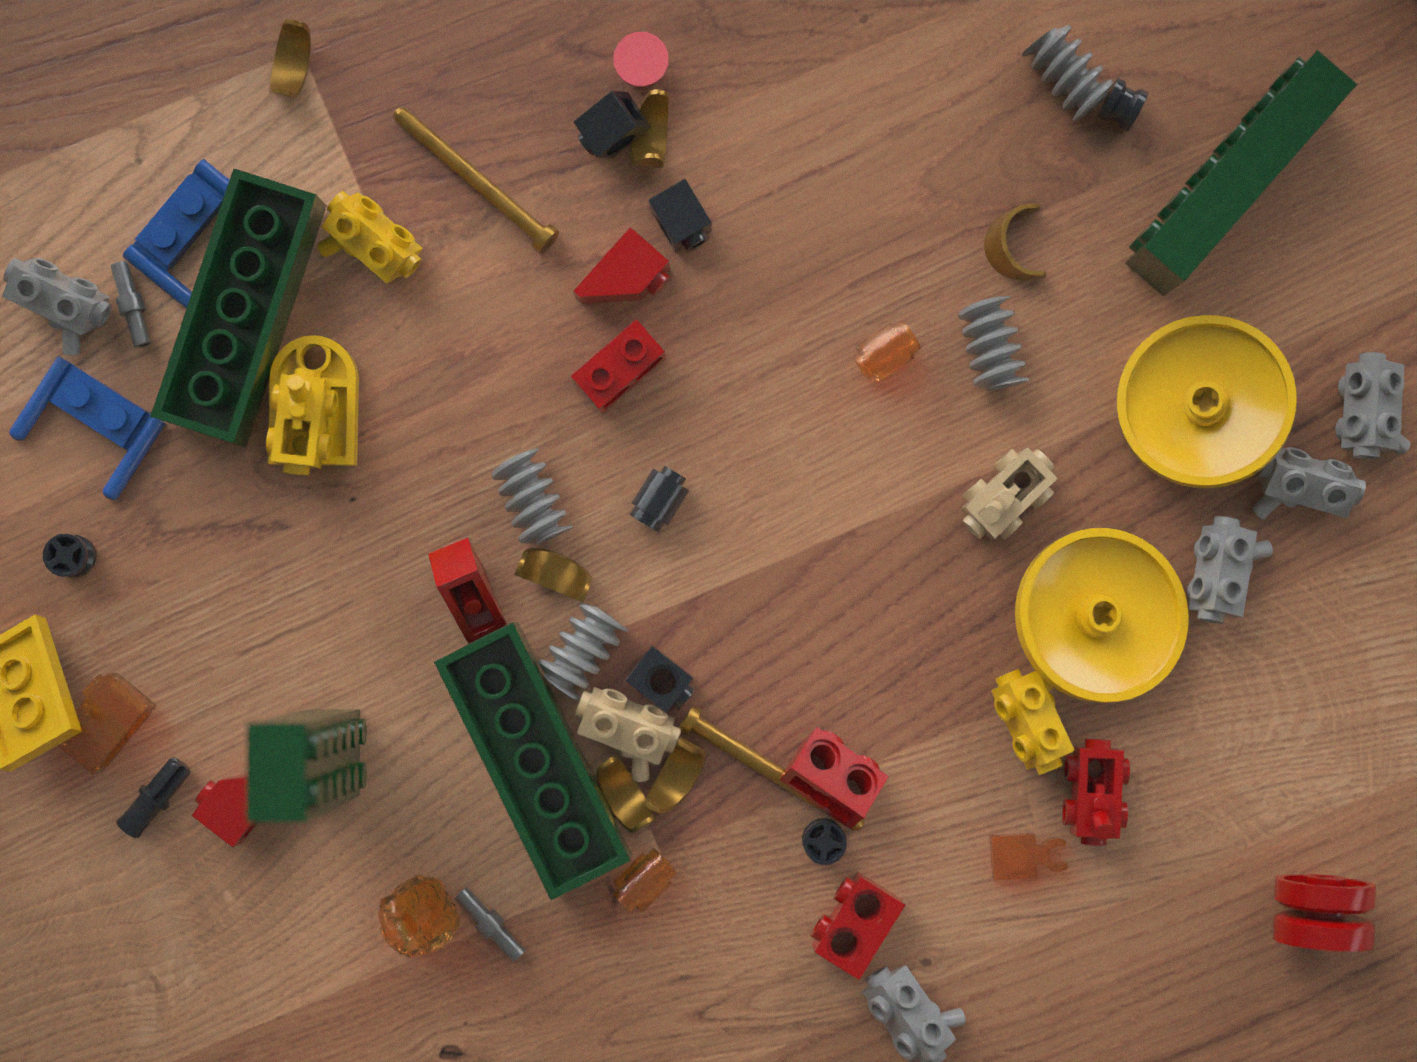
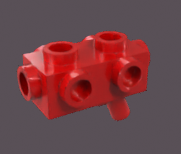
[1062,738,1130,846]

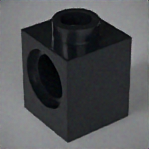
[573,90,651,158]
[648,178,712,252]
[625,646,695,713]

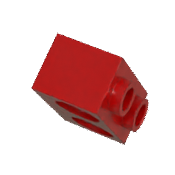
[571,319,666,414]
[779,727,889,829]
[810,871,905,980]

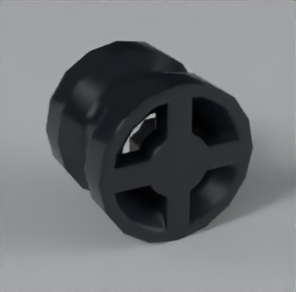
[1097,77,1149,132]
[43,534,97,577]
[802,818,847,865]

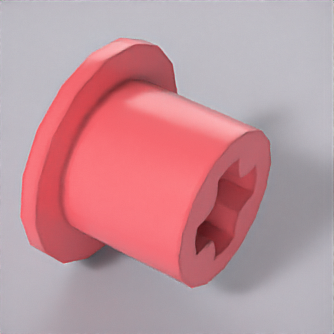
[613,32,669,88]

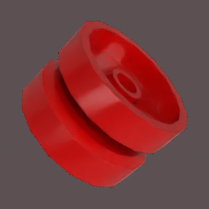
[1273,874,1376,952]

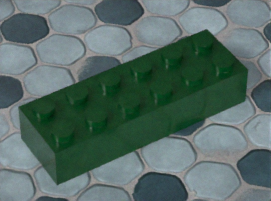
[1125,50,1358,296]
[150,168,327,448]
[434,622,633,900]
[246,709,367,823]

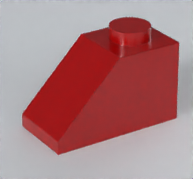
[573,227,670,304]
[428,537,507,644]
[191,774,258,848]

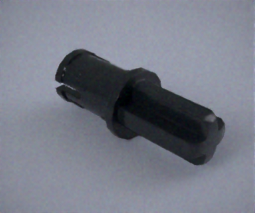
[116,757,190,838]

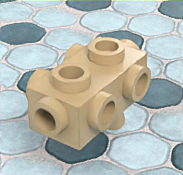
[961,447,1058,540]
[574,687,681,782]

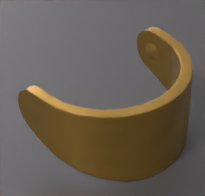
[269,19,311,98]
[630,89,669,168]
[984,203,1047,280]
[514,548,591,603]
[644,737,706,813]
[596,756,656,833]

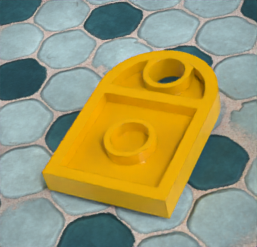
[268,335,359,466]

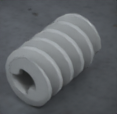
[1022,24,1114,122]
[958,296,1029,391]
[491,448,573,545]
[538,603,629,701]

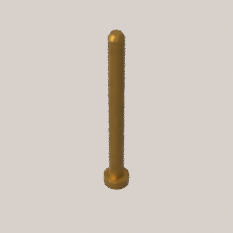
[393,107,560,254]
[679,705,865,831]

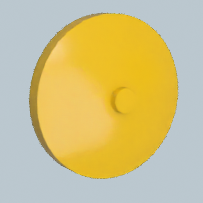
[1117,315,1297,488]
[1015,528,1189,703]

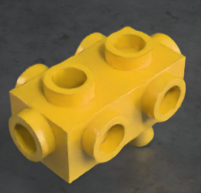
[317,191,423,284]
[266,368,338,476]
[991,668,1075,775]

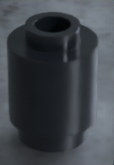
[629,466,689,533]

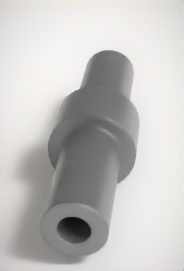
[110,261,151,348]
[454,887,526,962]

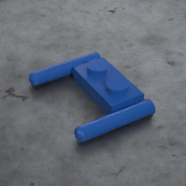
[122,159,230,308]
[9,355,166,500]

